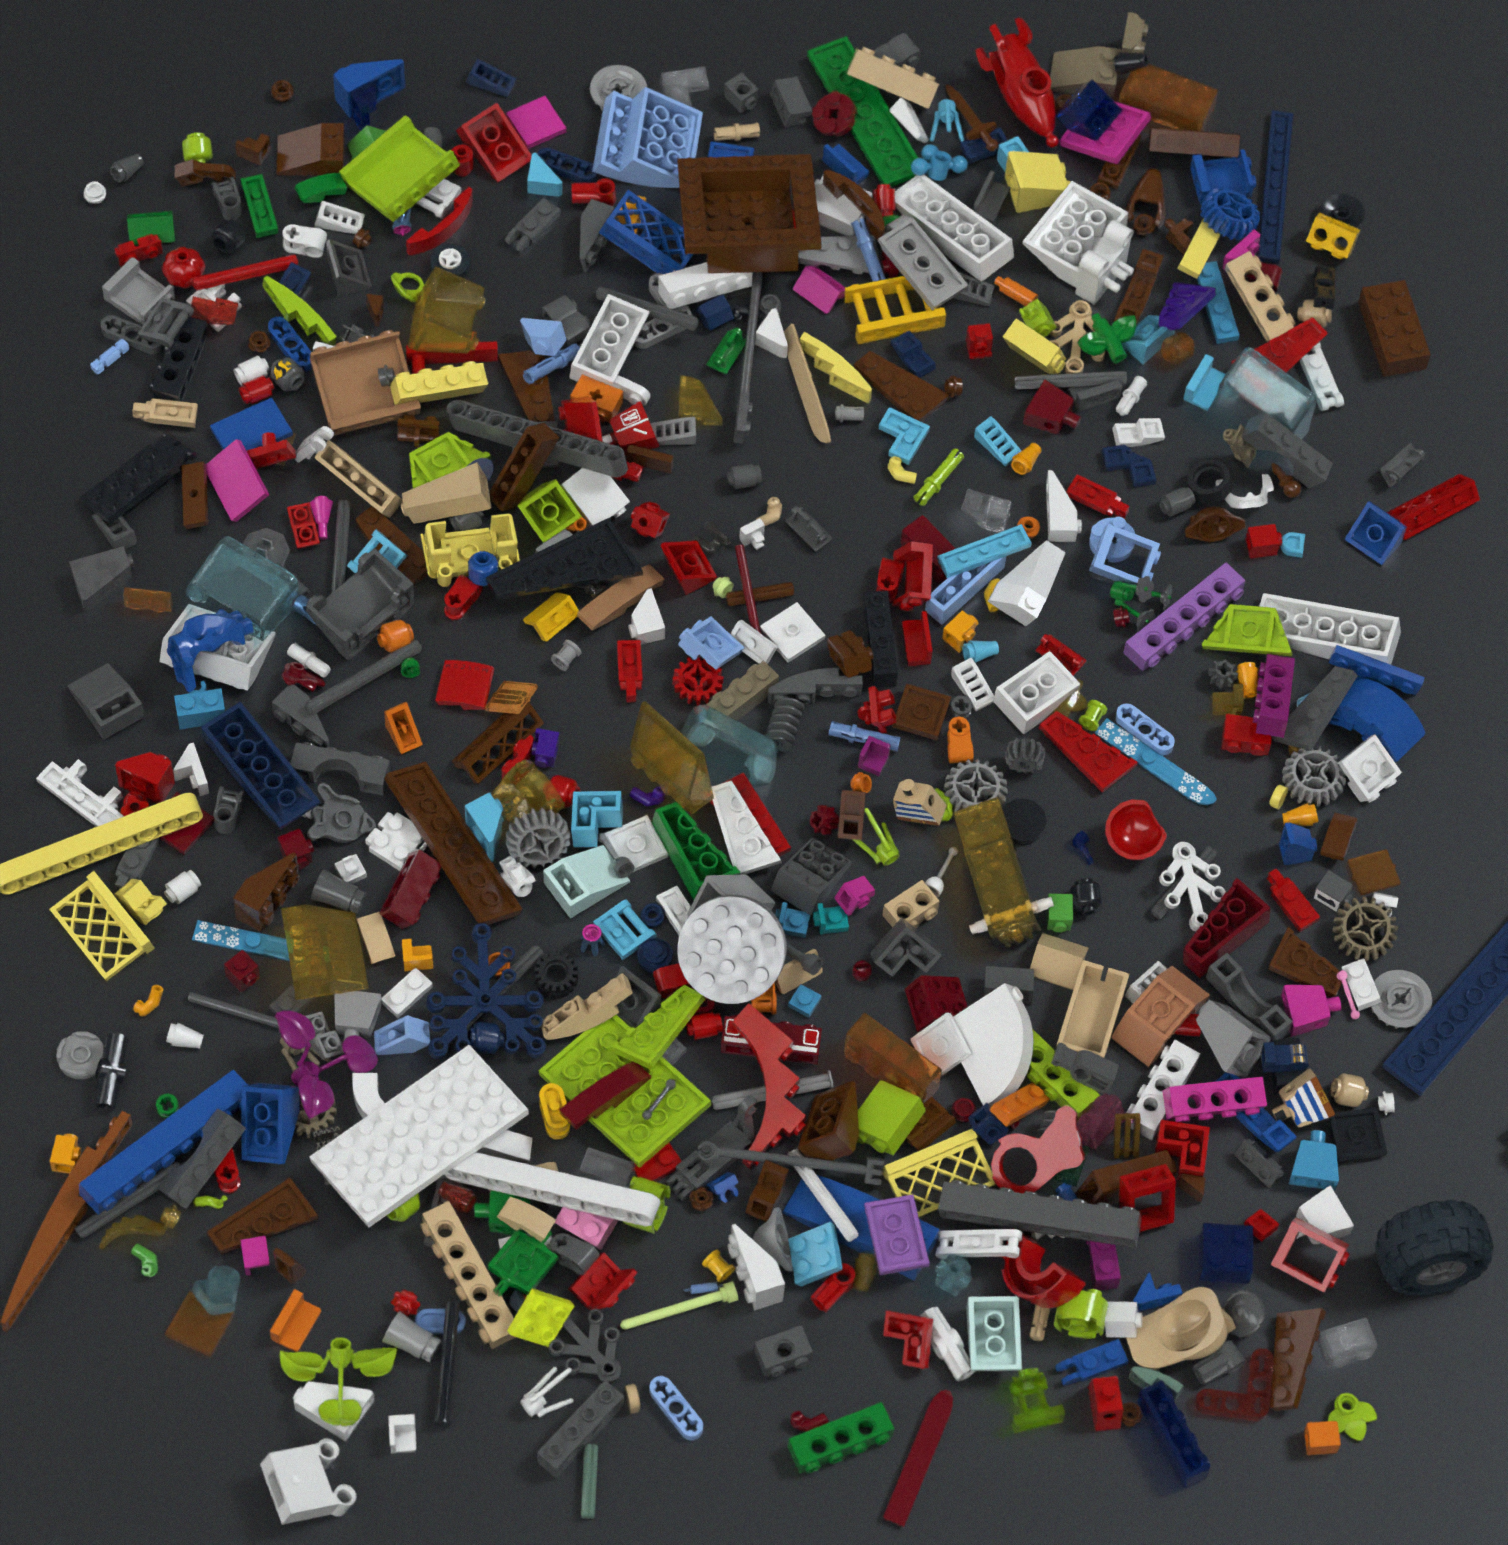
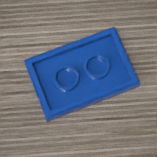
[210,397,293,450]

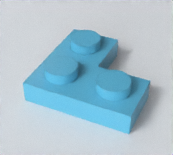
[878,407,930,465]

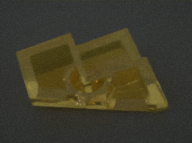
[679,375,723,425]

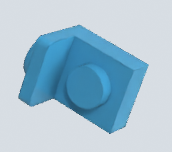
[775,902,810,938]

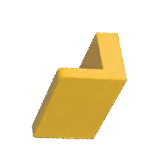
[523,592,579,642]

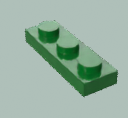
[240,174,279,238]

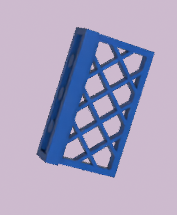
[599,190,693,274]

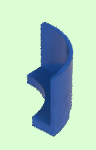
[1328,676,1425,762]

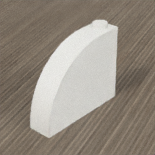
[953,983,1033,1107]

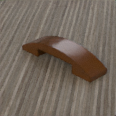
[823,170,885,240]
[1114,249,1164,327]

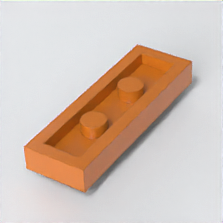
[989,1082,1050,1127]

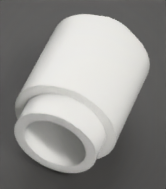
[234,356,270,386]
[164,870,201,904]

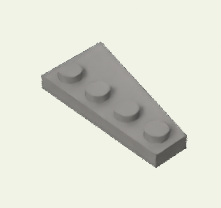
[798,236,880,275]

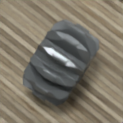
[1005,737,1046,774]

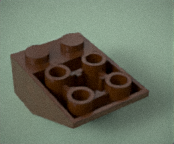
[233,853,300,932]

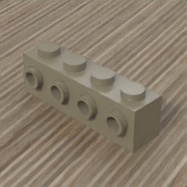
[692,660,779,743]

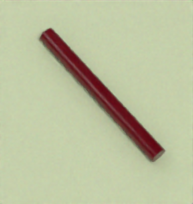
[735,545,761,633]

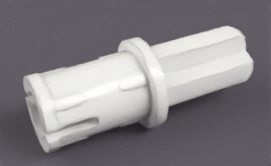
[1116,376,1147,416]
[287,642,331,678]

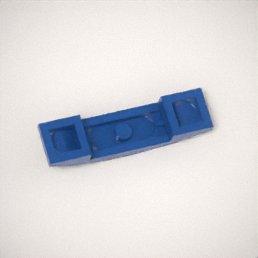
[1214,1073,1297,1152]

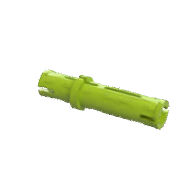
[913,449,964,506]

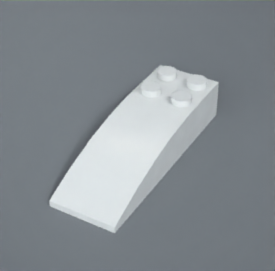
[895,175,1014,282]
[1259,593,1401,665]

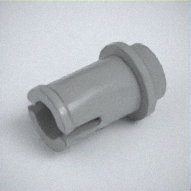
[835,404,864,422]

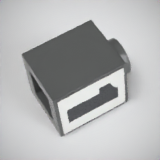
[1313,870,1353,912]

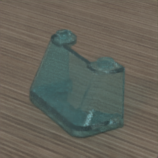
[186,536,298,641]
[676,705,778,787]

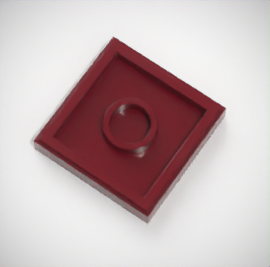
[159,792,214,855]

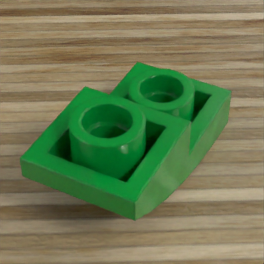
[295,173,347,203]

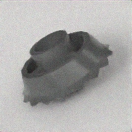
[1222,1289,1265,1338]

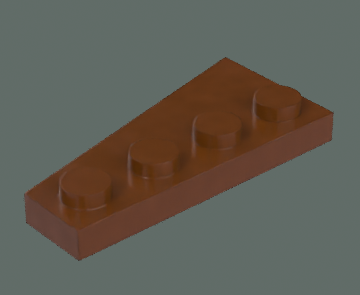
[498,350,555,422]
[853,351,950,422]
[207,1178,318,1254]

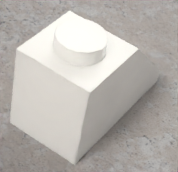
[628,588,665,645]

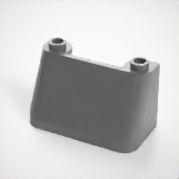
[306,548,414,660]

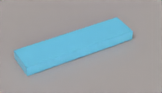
[937,524,1032,578]

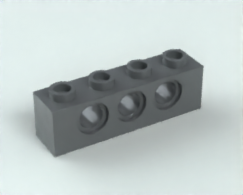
[537,1380,624,1478]

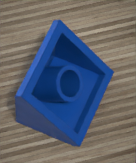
[1344,501,1407,565]

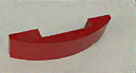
[406,187,473,256]

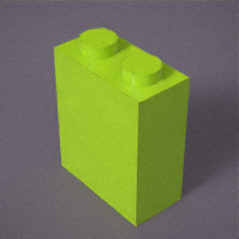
[857,1080,926,1155]

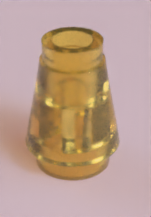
[854,1253,878,1292]

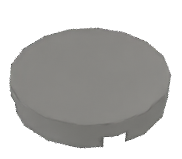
[56,1032,104,1079]

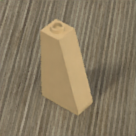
[401,463,491,524]

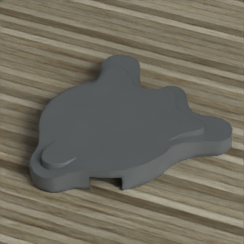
[307,783,376,843]

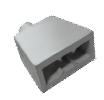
[334,988,382,1040]

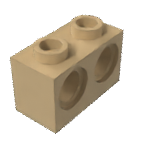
[883,880,940,929]

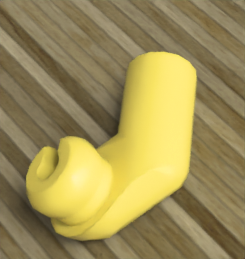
[887,456,917,484]

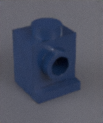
[968,1103,1009,1145]

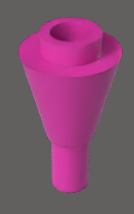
[310,496,333,540]

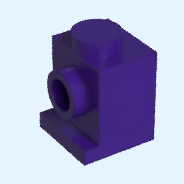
[532,728,559,768]

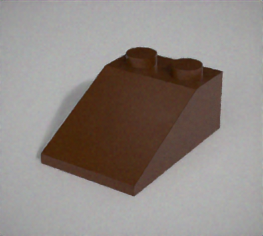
[277,123,345,175]
[798,1081,859,1161]

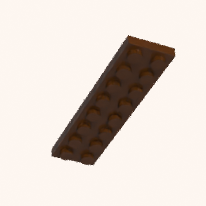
[385,762,522,925]

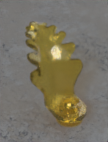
[99,1205,181,1250]

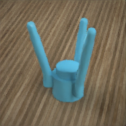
[930,99,965,142]

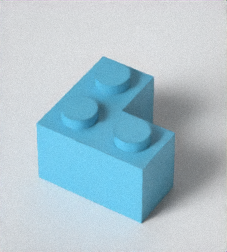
[571,791,623,847]

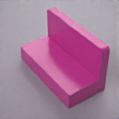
[793,266,845,313]

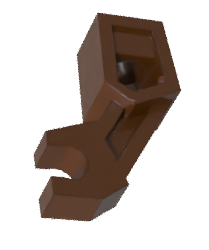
[175,159,236,186]

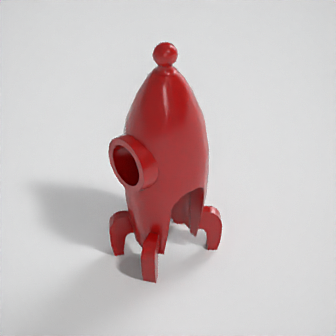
[975,17,1059,148]

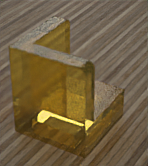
[1212,684,1244,716]

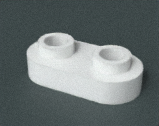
[610,375,651,406]

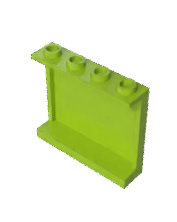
[339,115,460,222]

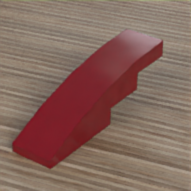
[559,1061,651,1130]

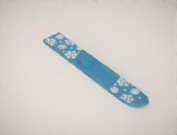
[1094,718,1217,805]
[192,920,335,966]

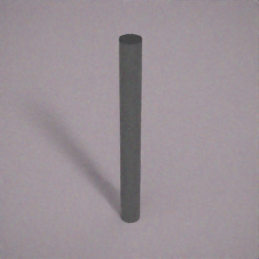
[188,992,279,1028]

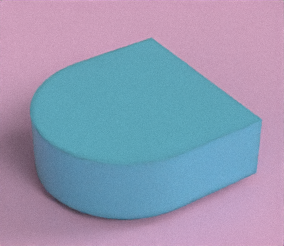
[1280,532,1305,558]

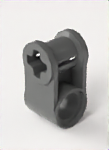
[211,177,242,221]
[213,786,245,834]
[550,1233,600,1275]

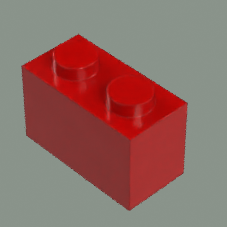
[1221,714,1272,756]

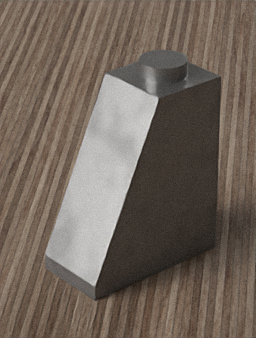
[69,546,134,612]

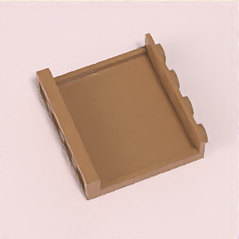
[310,330,421,436]

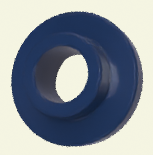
[641,903,665,927]

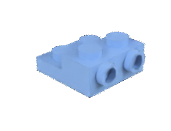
[678,616,745,670]

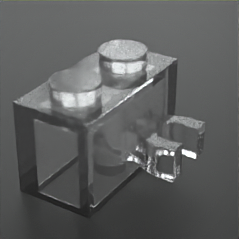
[1317,1318,1377,1368]

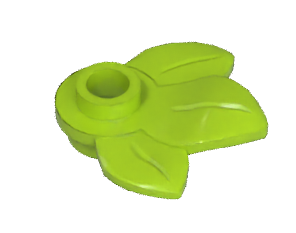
[1328,1393,1377,1441]

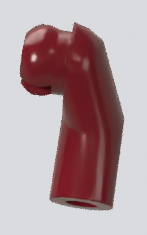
[790,1411,829,1432]

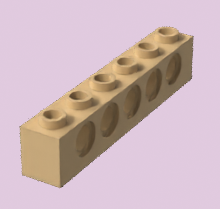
[420,1201,515,1349]

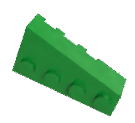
[652,802,741,901]

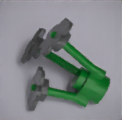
[1110,576,1172,632]

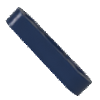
[537,148,598,183]

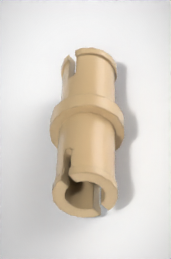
[714,123,760,142]

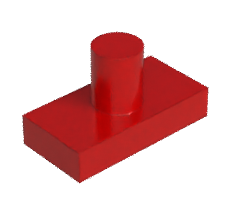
[246,432,296,469]

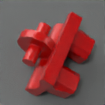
[857,686,897,733]

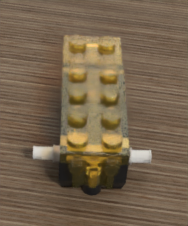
[953,797,1054,948]

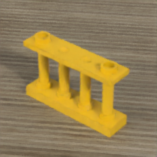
[844,276,946,344]

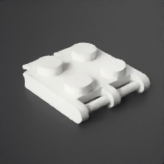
[365,812,427,871]

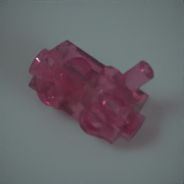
[1077,1093,1134,1150]

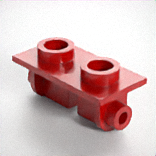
[114,234,163,268]
[1035,634,1087,676]

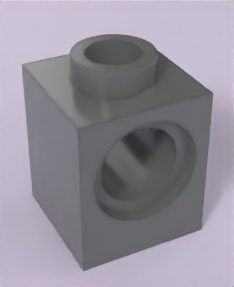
[724,72,758,113]

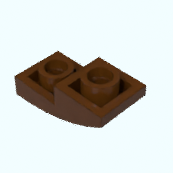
[1320,813,1358,861]

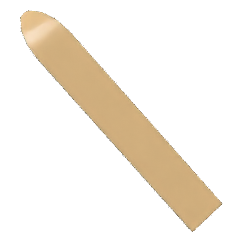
[784,324,831,444]

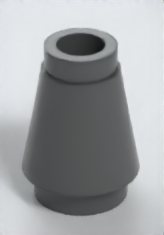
[110,154,144,182]

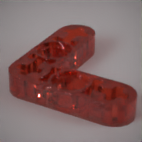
[1195,1348,1274,1421]

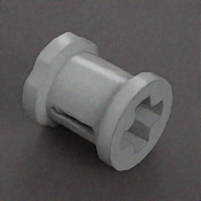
[551,640,582,671]

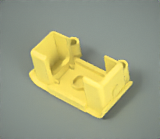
[420,514,520,587]

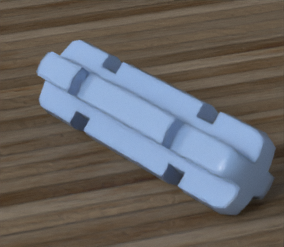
[90,339,129,374]

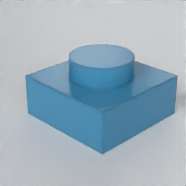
[788,984,822,1018]

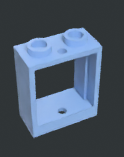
[1089,524,1161,585]

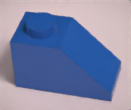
[1279,822,1317,865]

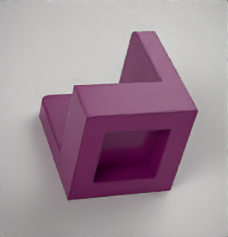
[858,736,891,777]

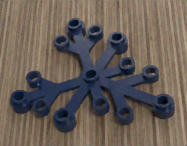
[426,923,546,1059]

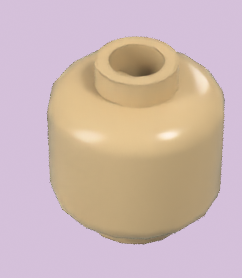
[1298,299,1332,328]
[1330,1073,1369,1107]

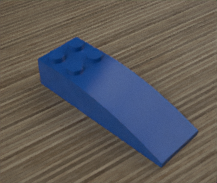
[783,1175,939,1281]

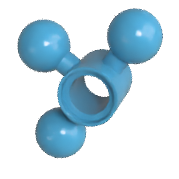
[911,144,968,181]

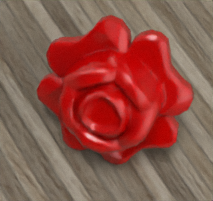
[391,1290,421,1317]

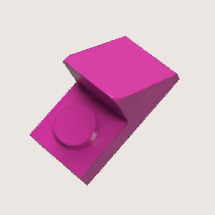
[1222,230,1261,270]

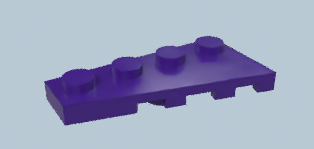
[1159,282,1216,330]

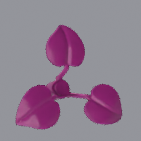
[274,1011,378,1119]

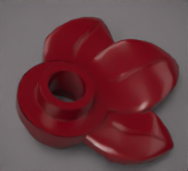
[281,662,325,692]

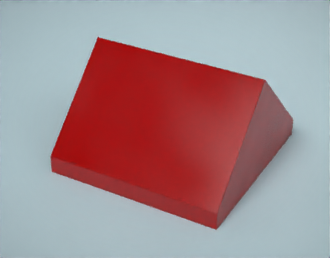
[660,541,717,595]

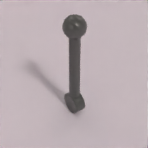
[642,1079,676,1120]

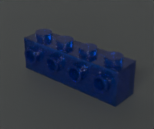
[1137,1380,1211,1488]

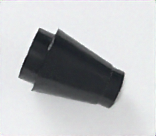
[1114,52,1148,74]

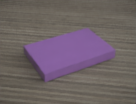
[864,1194,930,1275]

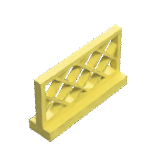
[50,871,155,982]
[883,1129,996,1218]

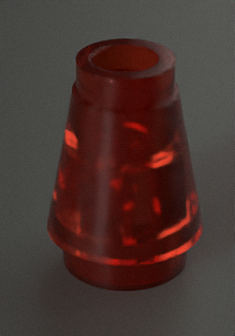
[438,1182,476,1213]

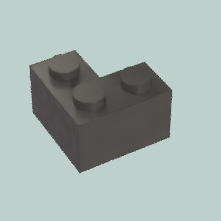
[870,917,942,977]

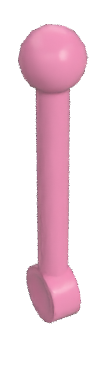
[1337,970,1360,1019]

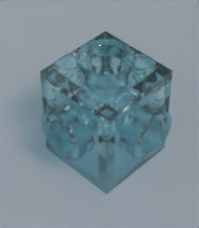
[934,1254,972,1297]

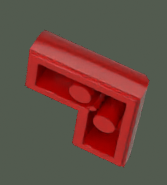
[883,1310,934,1369]

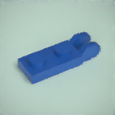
[1055,1339,1129,1386]

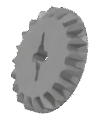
[590,65,647,110]
[1371,970,1432,1029]

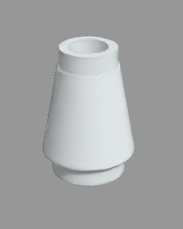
[166,1023,204,1049]

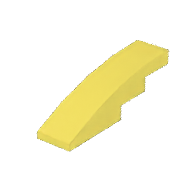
[1177,218,1220,279]
[800,332,872,404]

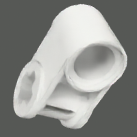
[283,224,327,258]

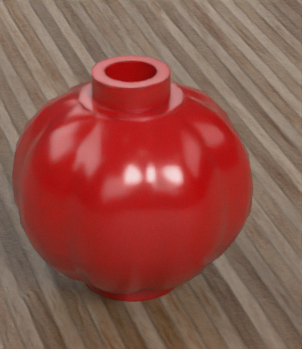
[162,247,205,289]

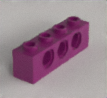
[1253,654,1295,738]

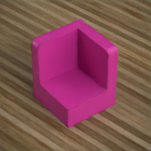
[241,1236,270,1276]

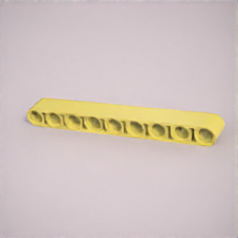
[0,793,203,895]

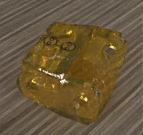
[492,760,565,823]

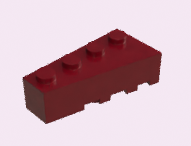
[1183,878,1271,978]

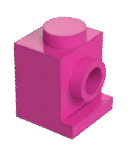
[834,876,875,916]

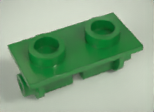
[706,327,746,374]

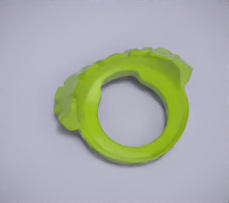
[391,272,424,302]

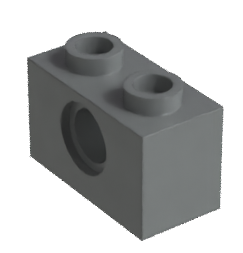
[754,1325,813,1377]

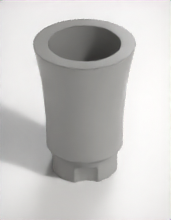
[382,1311,441,1362]

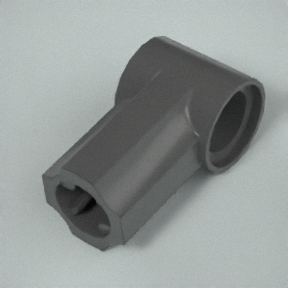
[1192,1340,1246,1386]

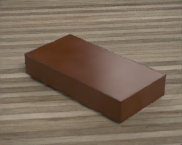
[627,445,673,474]

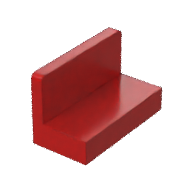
[902,611,933,666]

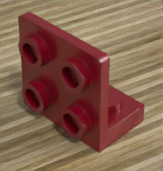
[905,975,968,1032]

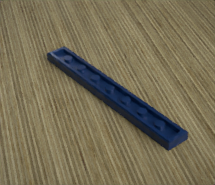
[1257,110,1293,264]

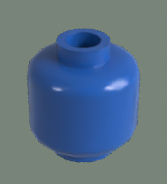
[468,551,498,586]

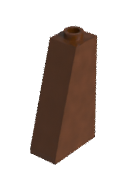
[1075,1150,1177,1205]

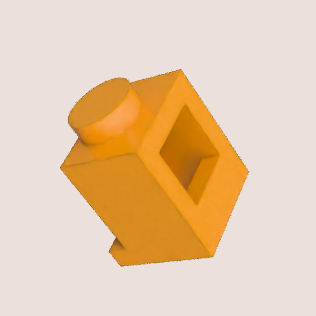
[942,610,979,653]
[50,1134,81,1174]

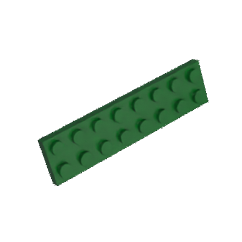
[807,36,918,187]

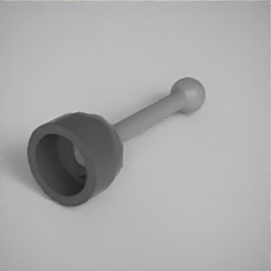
[598,833,634,878]

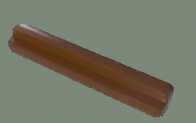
[726,582,794,606]

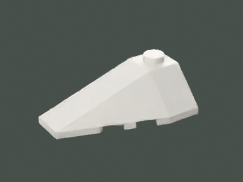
[988,540,1065,626]

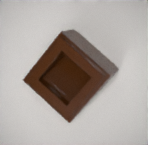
[366,294,384,327]
[1178,1173,1206,1203]

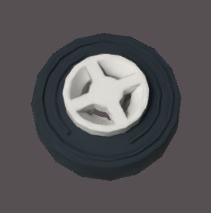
[430,243,471,282]

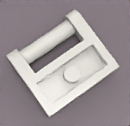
[415,179,461,219]

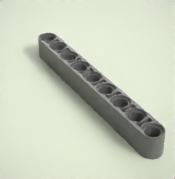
[446,400,628,477]

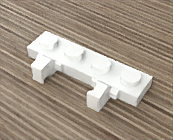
[36,759,124,827]

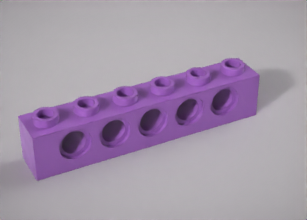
[1124,562,1245,671]

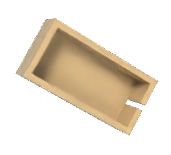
[1056,960,1129,1058]

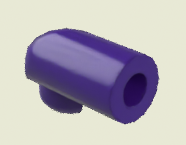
[629,786,666,807]

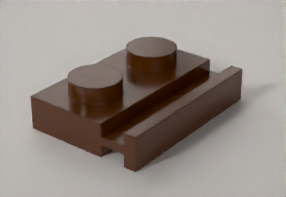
[905,1097,956,1151]

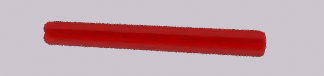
[192,254,298,291]

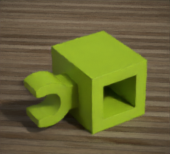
[1019,299,1057,337]

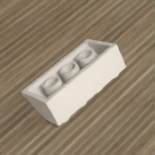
[569,294,649,385]

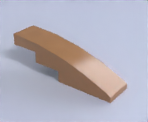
[577,564,664,630]

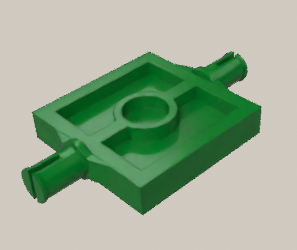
[488,1230,558,1297]

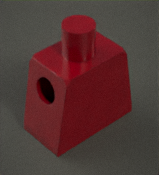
[1023,380,1081,434]

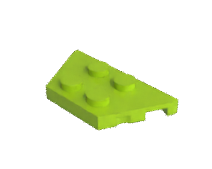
[409,432,491,489]
[1202,604,1292,656]

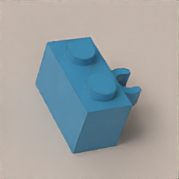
[174,681,225,729]

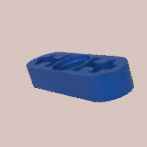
[268,317,312,372]

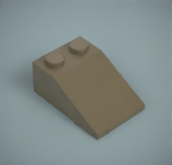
[1050,46,1121,100]

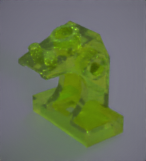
[1010,1368,1065,1433]

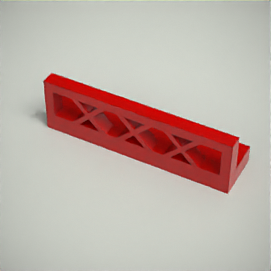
[1387,474,1480,540]

